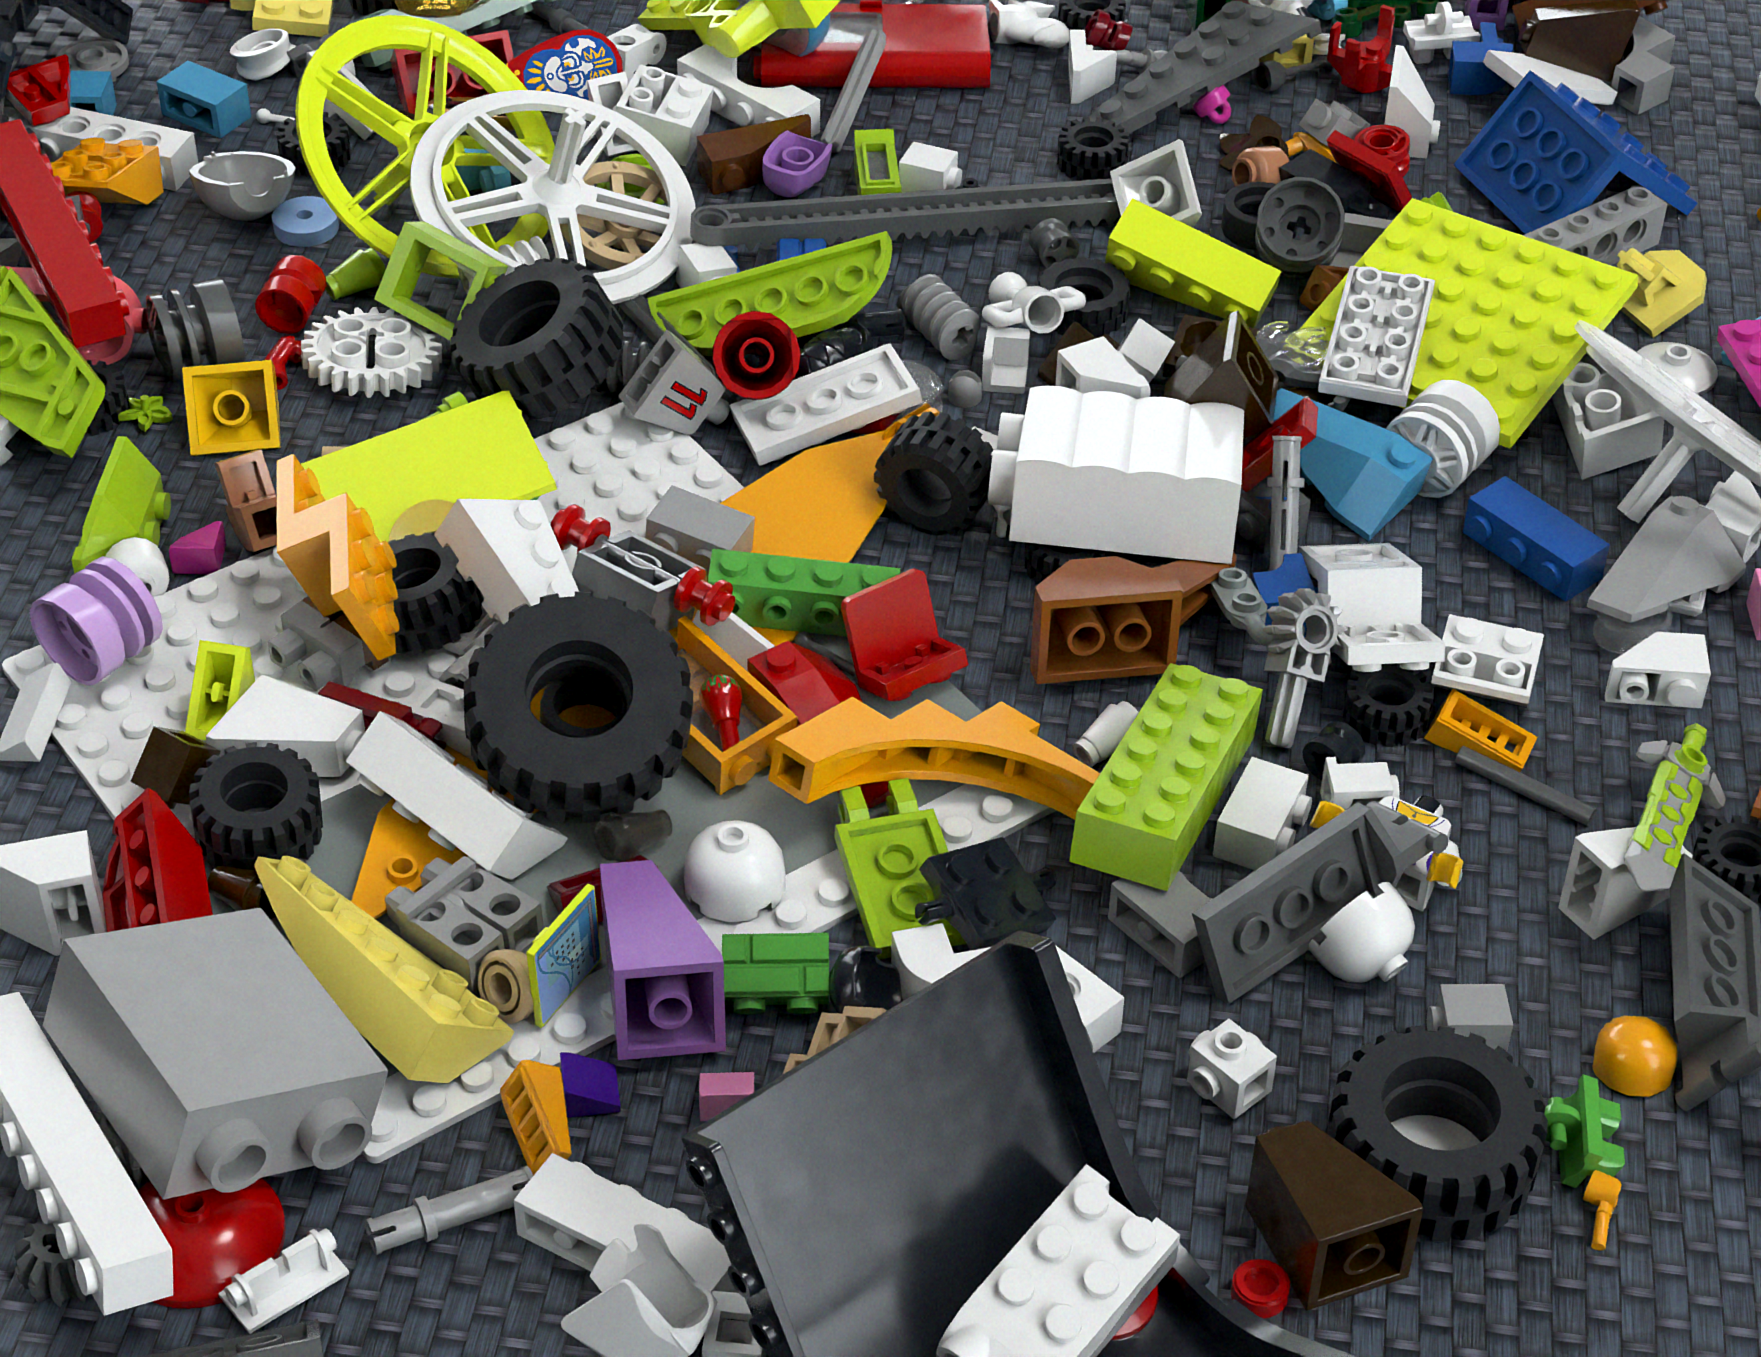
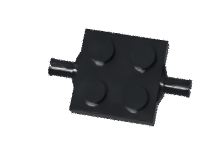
[915,837,1057,950]

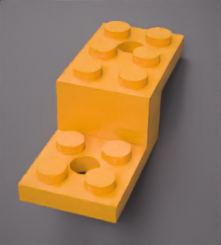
[277,454,399,661]

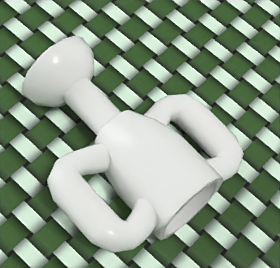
[982,272,1086,333]

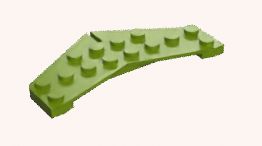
[0,266,105,458]

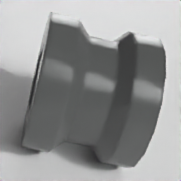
[1029,218,1079,268]

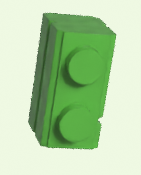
[722,933,829,1015]

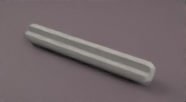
[821,28,886,154]

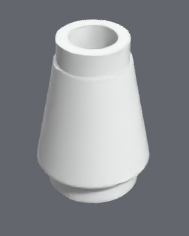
[1073,701,1139,768]

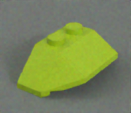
[71,436,171,574]

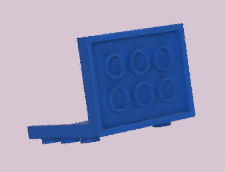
[1453,70,1698,234]

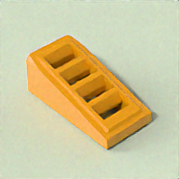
[1424,689,1538,772]
[500,1060,572,1176]

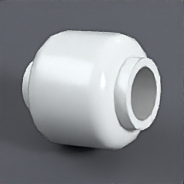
[105,537,170,597]

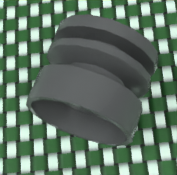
[1255,177,1345,279]
[146,277,245,383]

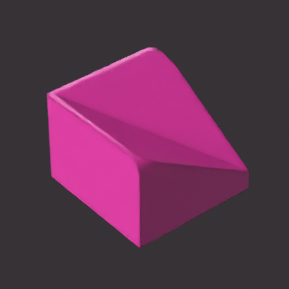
[168,521,227,574]

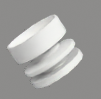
[1386,380,1501,498]

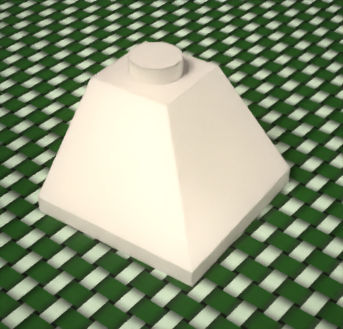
[1384,45,1440,159]

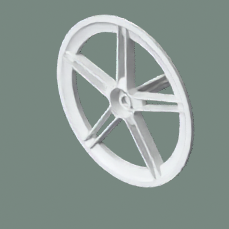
[410,90,695,304]
[1574,320,1761,523]

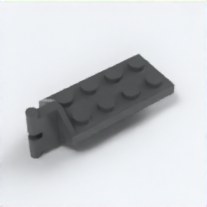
[1192,801,1448,1004]
[1669,853,1761,1111]

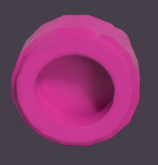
[1192,84,1231,124]

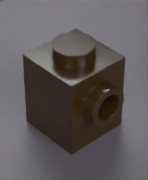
[130,726,221,809]

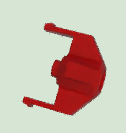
[1327,5,1395,93]

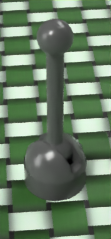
[1253,55,1334,93]

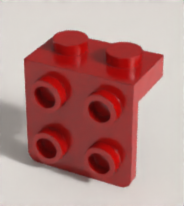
[841,568,969,702]

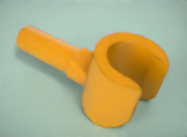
[1583,1170,1622,1251]

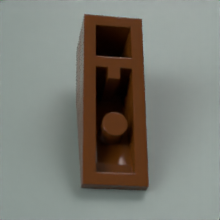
[696,114,811,195]

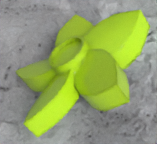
[118,395,173,432]

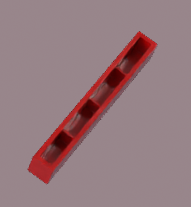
[0,119,130,348]

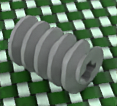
[896,274,981,360]

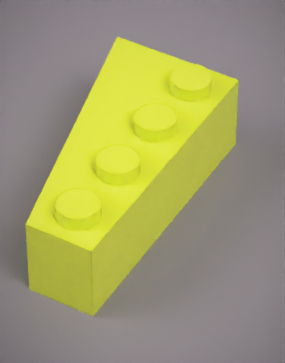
[1105,198,1281,328]

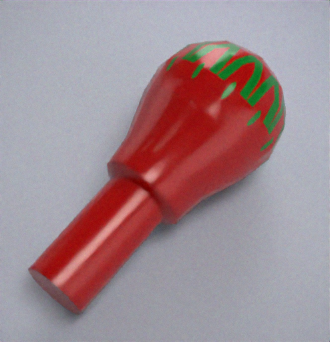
[699,674,742,752]

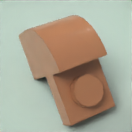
[214,450,277,552]

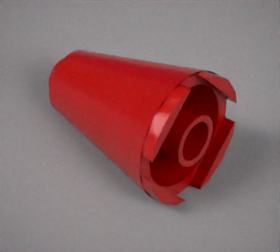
[712,311,801,400]

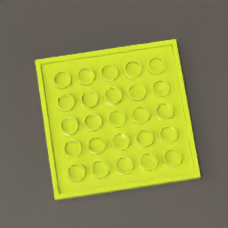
[1281,198,1638,449]

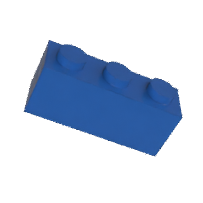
[1463,476,1610,602]

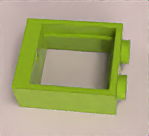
[374,221,508,341]

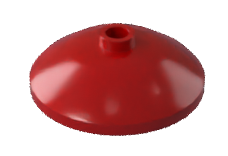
[137,1178,286,1309]

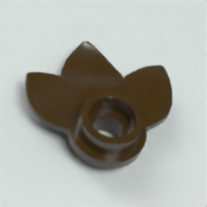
[1219,114,1289,172]

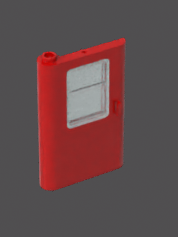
[754,0,991,88]

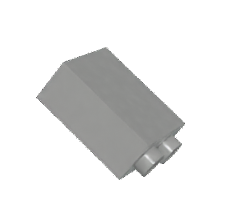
[43,908,389,1200]

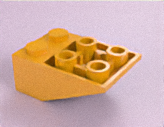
[50,137,164,205]

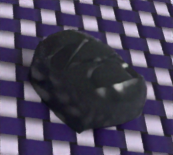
[793,320,873,380]

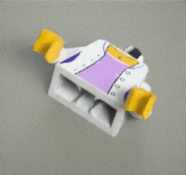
[1310,795,1463,912]

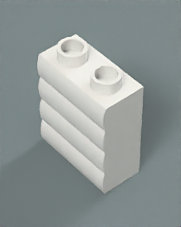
[988,386,1244,564]

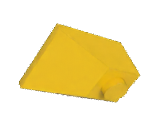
[182,360,281,456]

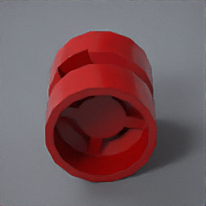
[255,255,327,334]

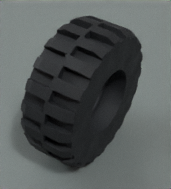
[464,591,693,823]

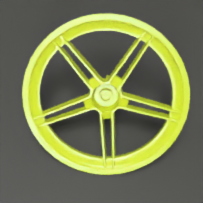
[295,15,555,279]

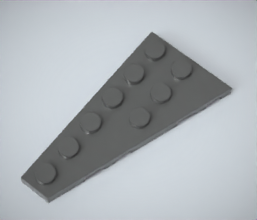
[1089,0,1322,134]

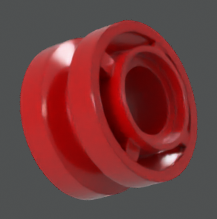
[1354,125,1410,177]

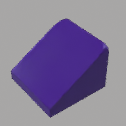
[560,1052,621,1118]

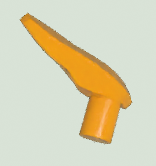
[1285,132,1336,162]

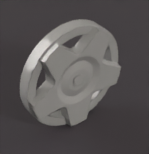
[56,38,129,82]

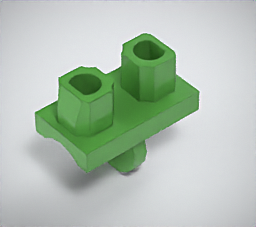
[1544,1074,1625,1188]

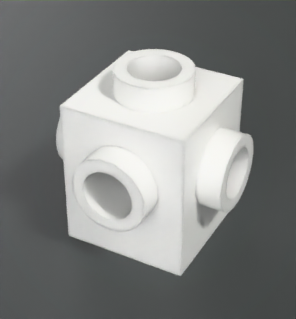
[1187,1019,1277,1119]

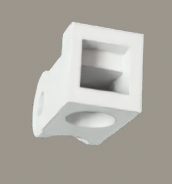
[607,24,667,83]

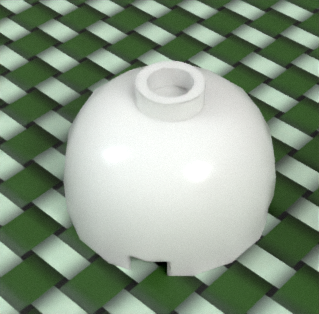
[683,820,786,922]
[1309,882,1415,982]

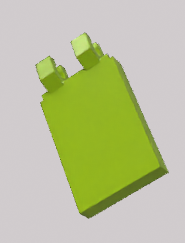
[834,778,967,960]

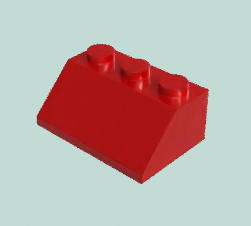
[390,30,514,114]

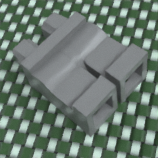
[385,856,544,996]

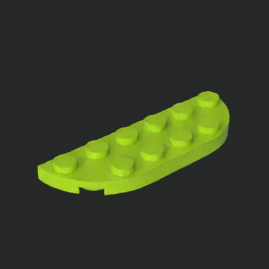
[647,231,892,357]

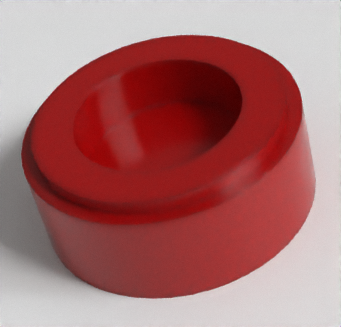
[1231,1259,1290,1318]

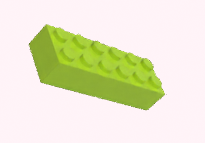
[1069,663,1263,891]

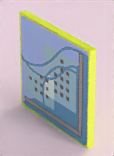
[526,884,602,1028]

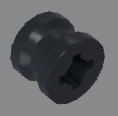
[1302,721,1365,780]

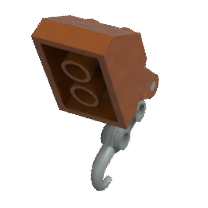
[1030,552,1305,684]

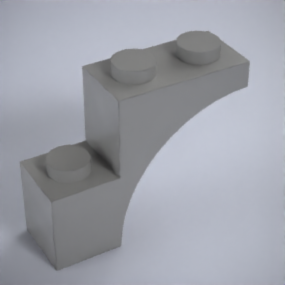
[1611,16,1675,115]

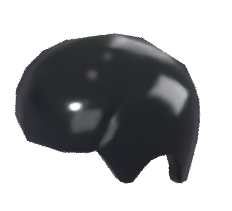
[829,945,902,1014]

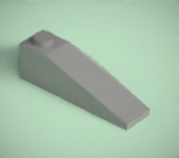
[1587,496,1746,623]

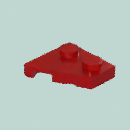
[5,54,71,126]

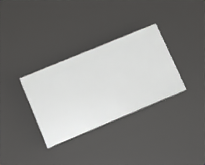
[1318,266,1435,407]

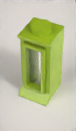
[854,129,902,195]

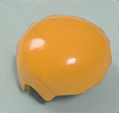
[1592,1016,1678,1097]

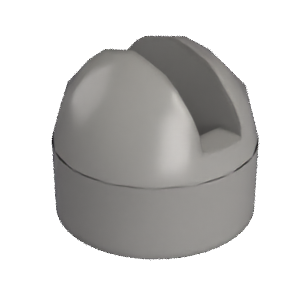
[948,370,983,408]

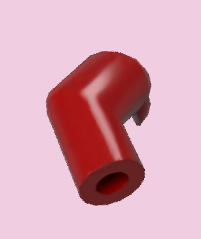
[264,336,302,390]

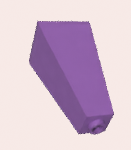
[599,860,726,1060]

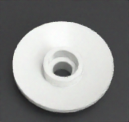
[1637,342,1718,395]

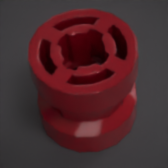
[1084,9,1133,51]

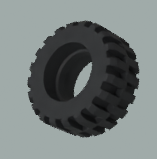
[450,258,624,421]
[1326,1025,1548,1242]

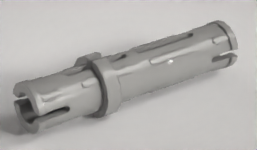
[1267,436,1304,571]
[365,1166,533,1255]

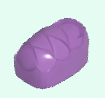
[762,130,833,197]

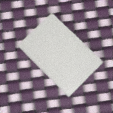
[1483,50,1618,105]

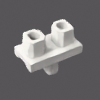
[1403,2,1481,64]

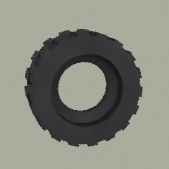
[1038,257,1130,337]

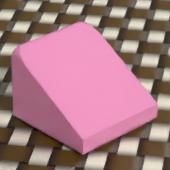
[699,1072,754,1121]

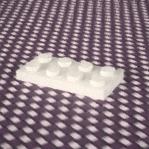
[729,343,923,466]

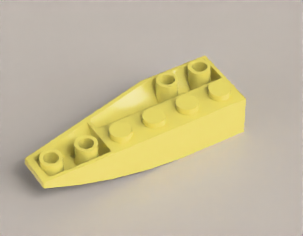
[254,856,515,1083]

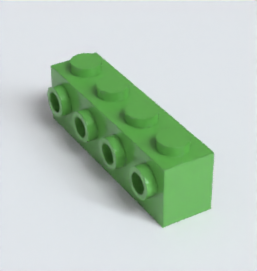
[708,549,901,637]

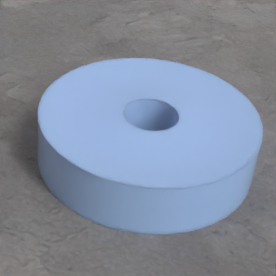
[272,196,339,247]

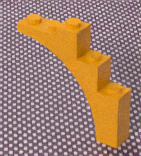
[768,697,1100,820]

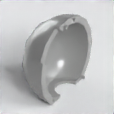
[188,151,296,221]

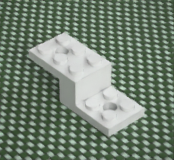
[1299,543,1445,672]

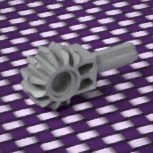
[1262,588,1348,748]

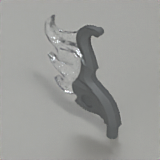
[1175,321,1351,412]

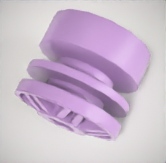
[30,556,163,686]

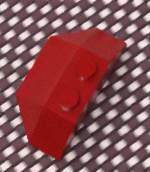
[102,788,213,932]

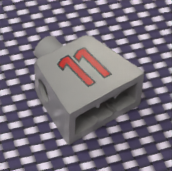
[618,329,730,435]

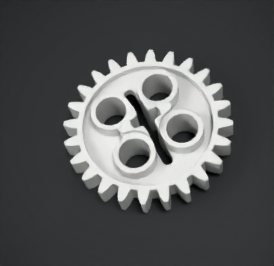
[301,307,442,398]

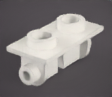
[218,1228,349,1334]

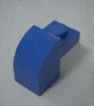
[1447,22,1513,95]

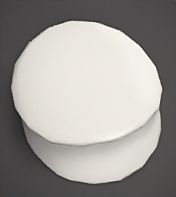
[229,28,296,81]

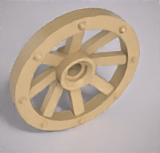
[560,161,668,270]

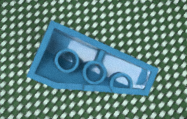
[1273,388,1433,542]

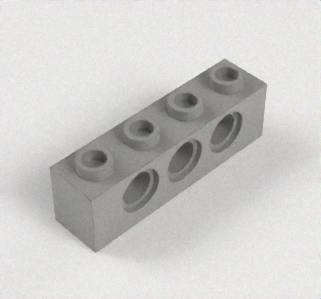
[1523,185,1668,265]

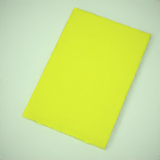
[301,391,557,542]

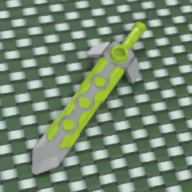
[1624,723,1726,892]

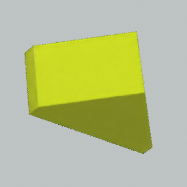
[185,640,255,740]

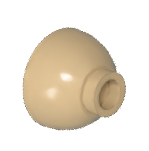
[478,949,534,1024]

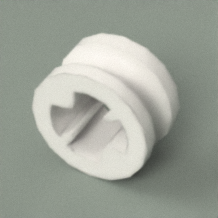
[1312,33,1345,55]

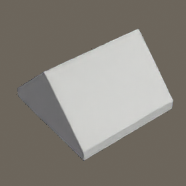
[1110,139,1202,228]

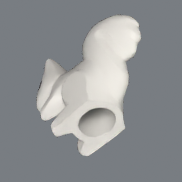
[987,0,1070,48]

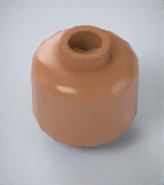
[1232,146,1289,186]

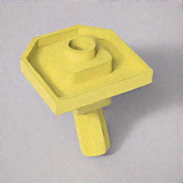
[1617,248,1707,338]

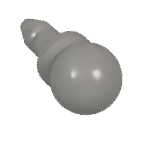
[1116,49,1168,75]

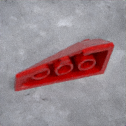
[747,641,892,809]

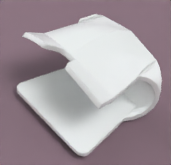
[561,1224,718,1357]

